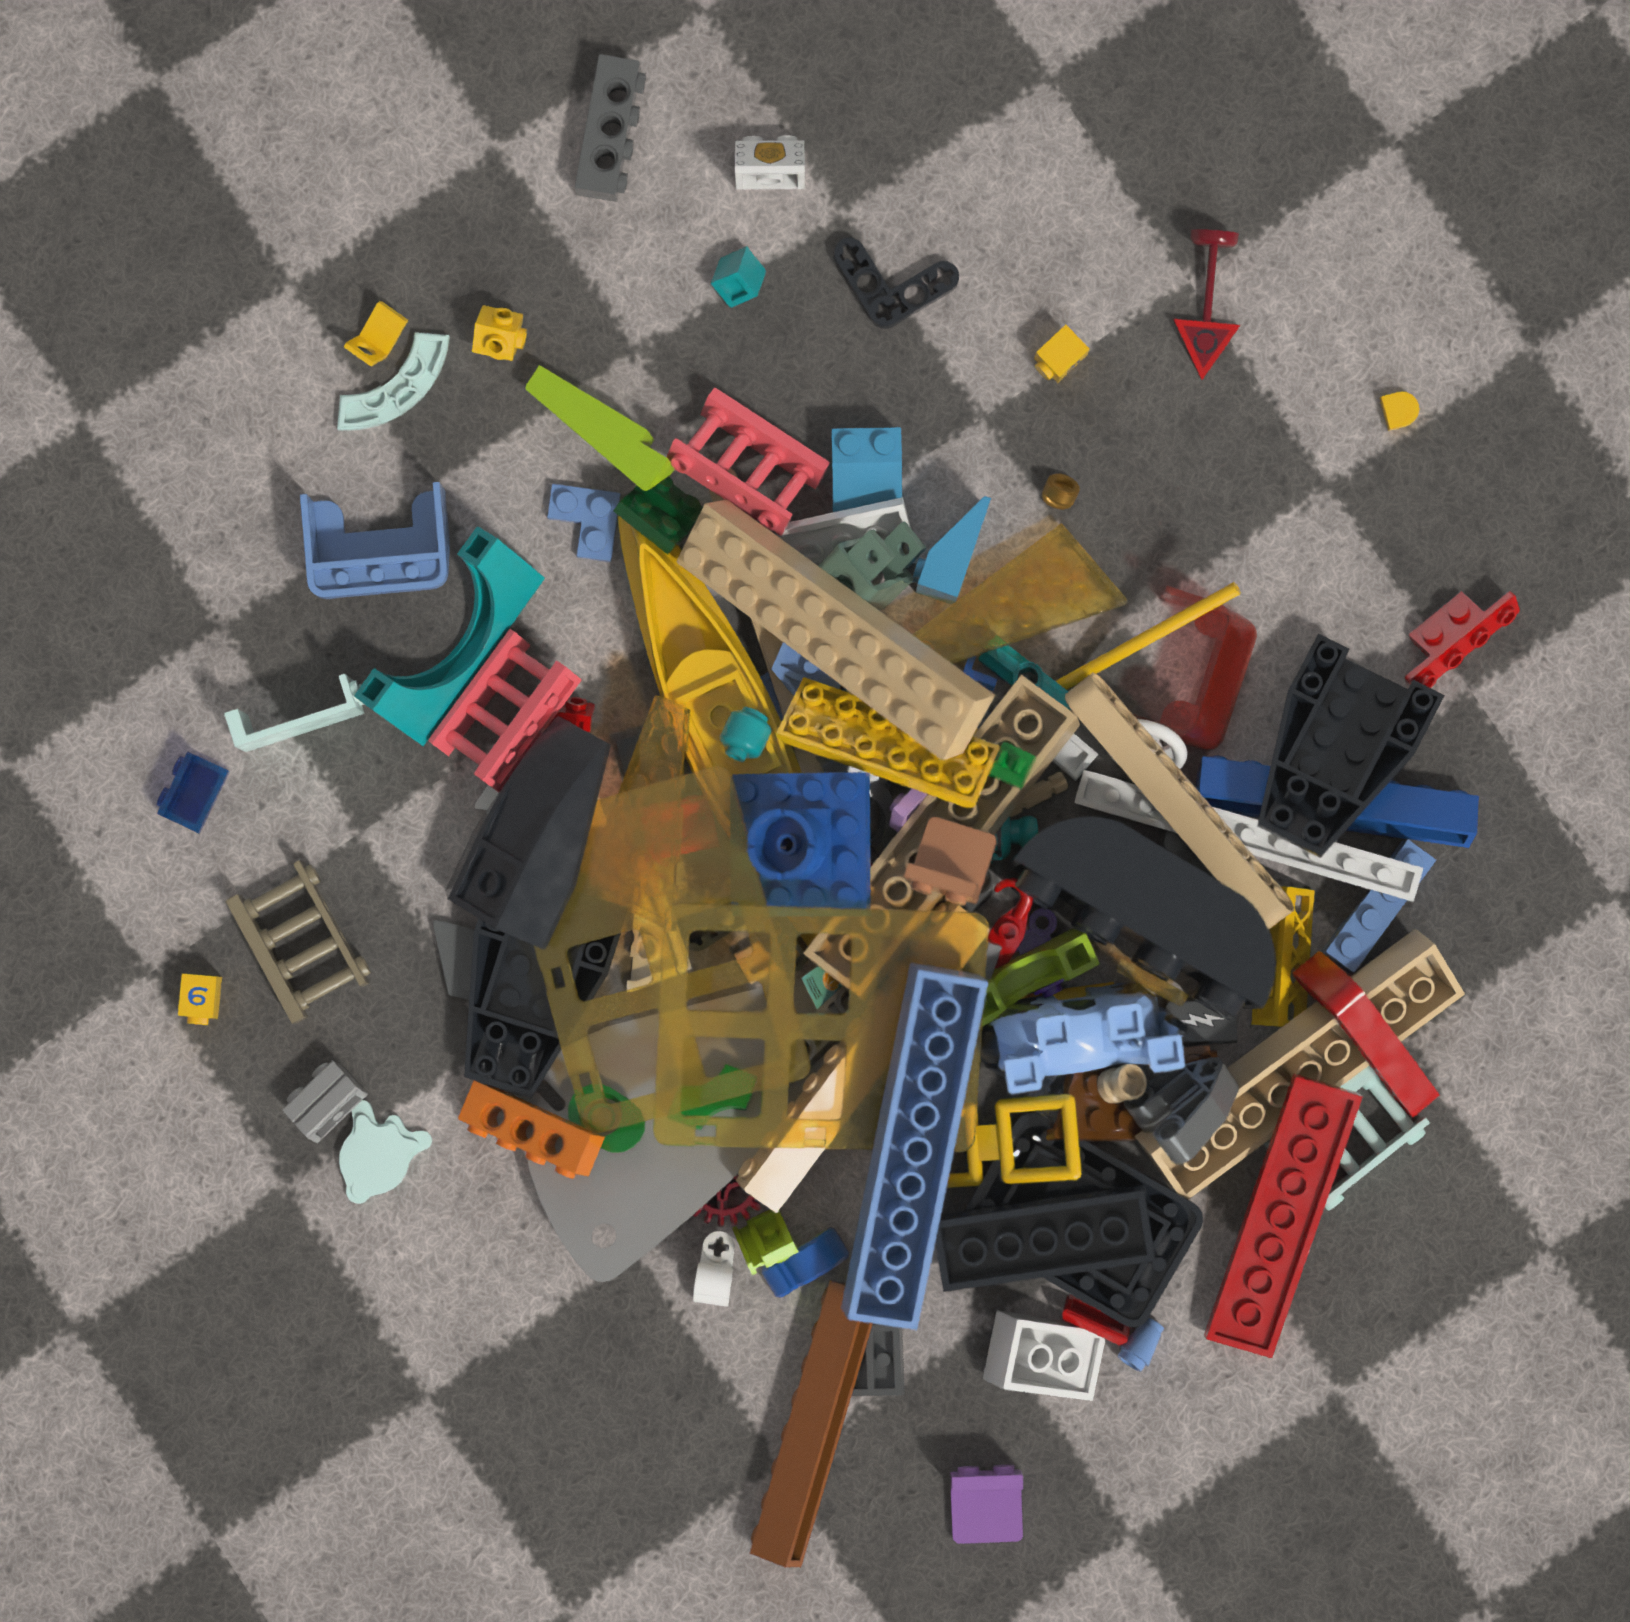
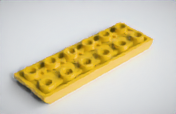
[776,677,1001,808]

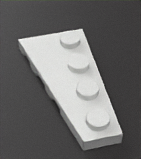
[771,497,919,563]

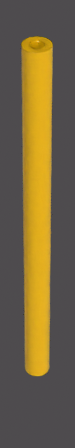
[1056,582,1241,690]

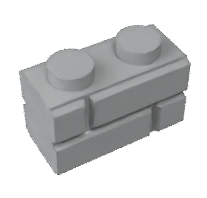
[282,1060,368,1143]

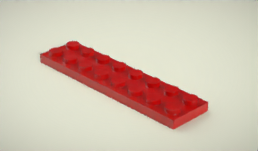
[1204,1073,1363,1358]

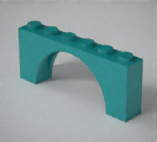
[354,526,545,746]

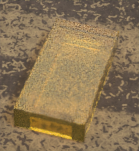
[1116,959,1189,1006]

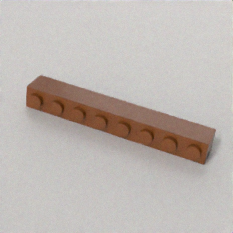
[749,1280,873,1568]

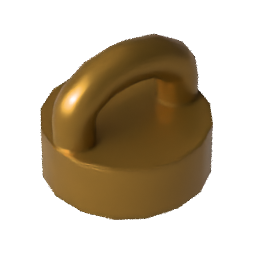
[1042,474,1080,510]

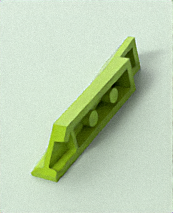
[525,365,674,491]

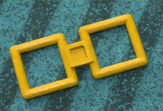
[946,1094,1081,1188]

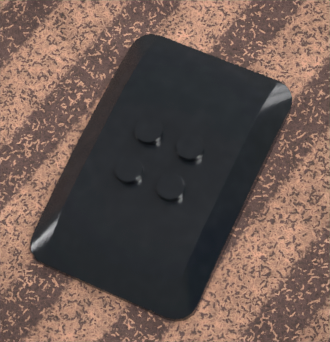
[965,1112,1203,1327]

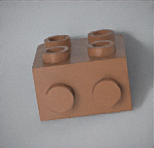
[904,817,997,906]

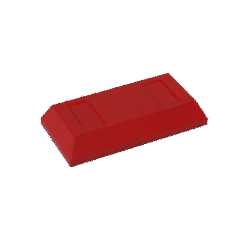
[1062,1294,1130,1345]

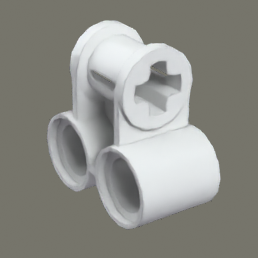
[693,1231,734,1307]

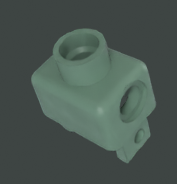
[818,522,927,611]

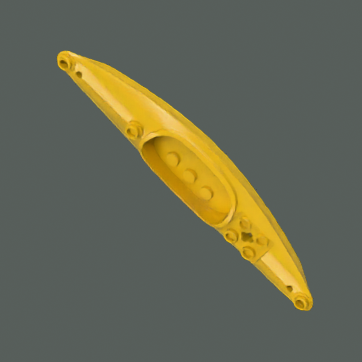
[618,516,832,947]

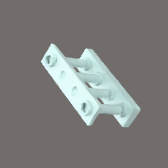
[1264,1065,1430,1211]

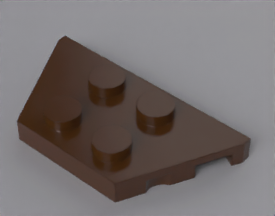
[1046,1069,1142,1141]

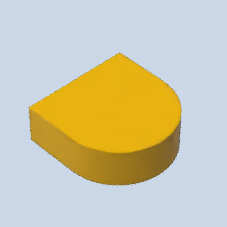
[1379,392,1419,431]

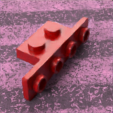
[1404,591,1520,689]

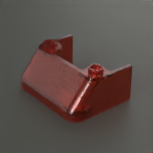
[1132,586,1257,751]

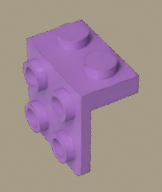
[950,1465,1023,1544]

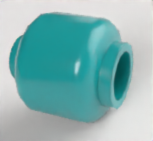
[719,707,772,762]

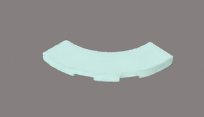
[337,332,450,431]

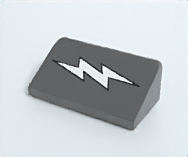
[1165,1001,1237,1044]

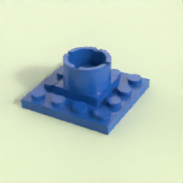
[731,772,871,916]

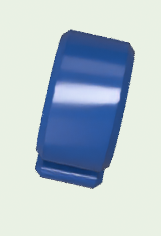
[761,1227,849,1298]

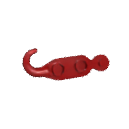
[987,878,1033,969]

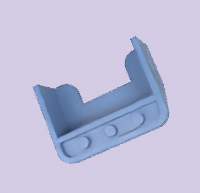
[300,482,450,599]

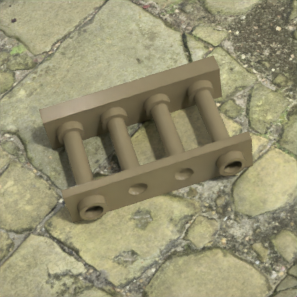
[225,860,371,1024]

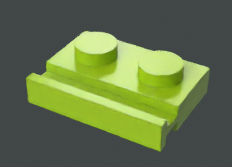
[732,1209,798,1275]

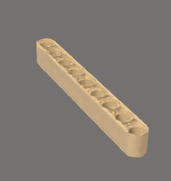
[1065,673,1294,929]

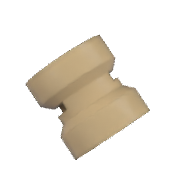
[1097,1064,1147,1103]

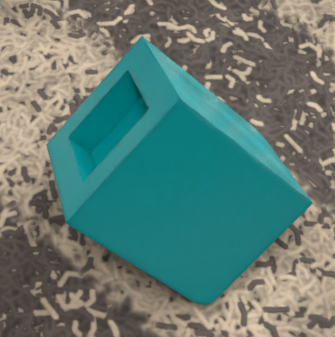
[711,246,766,308]

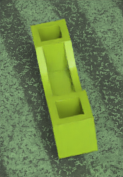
[979,928,1100,1028]

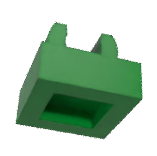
[989,741,1036,790]

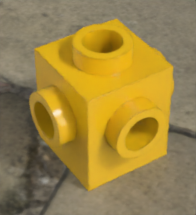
[472,305,527,361]

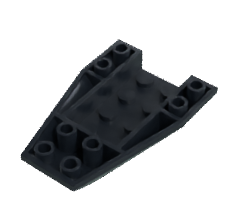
[1257,634,1445,858]
[445,716,611,950]
[464,891,629,1098]

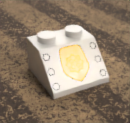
[735,136,805,189]

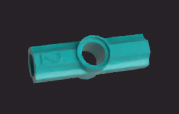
[978,636,1072,711]

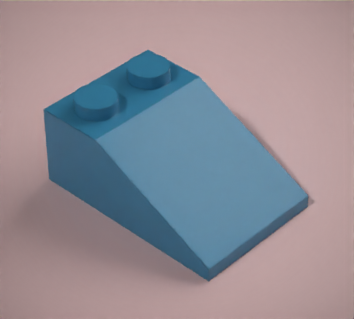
[831,427,902,512]
[912,496,991,606]

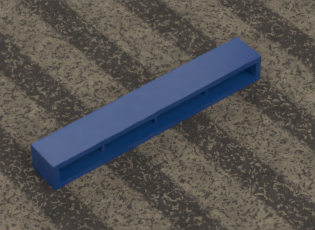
[1196,755,1479,848]

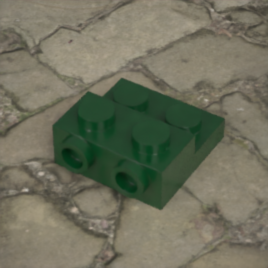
[613,476,703,554]

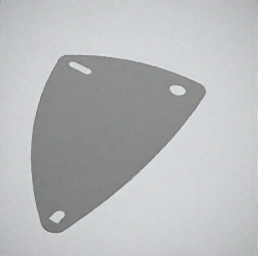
[519,976,887,1282]

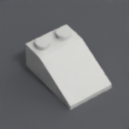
[983,1310,1105,1401]

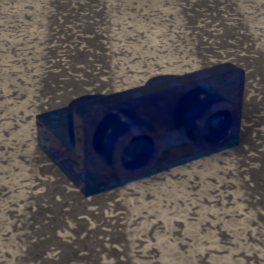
[156,752,230,834]

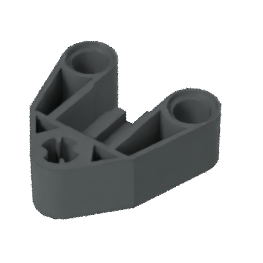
[1124,1057,1239,1164]

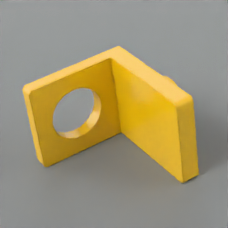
[343,301,408,366]

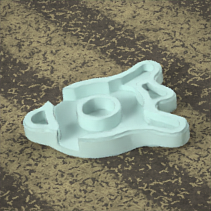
[339,1100,432,1204]

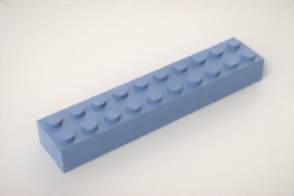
[841,962,988,1330]

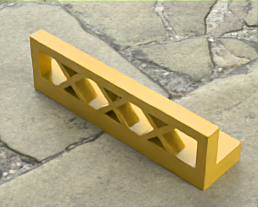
[1251,886,1315,1027]

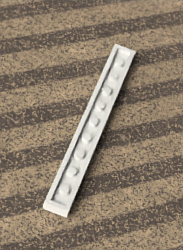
[1074,770,1423,902]

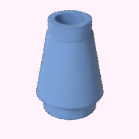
[1117,1318,1164,1372]

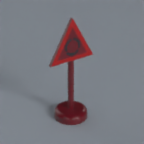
[1173,229,1241,380]

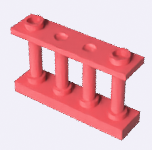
[666,388,830,536]
[428,629,582,792]

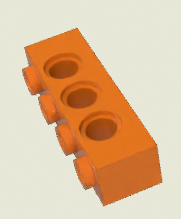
[458,1080,605,1179]

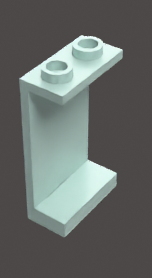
[224,674,365,752]

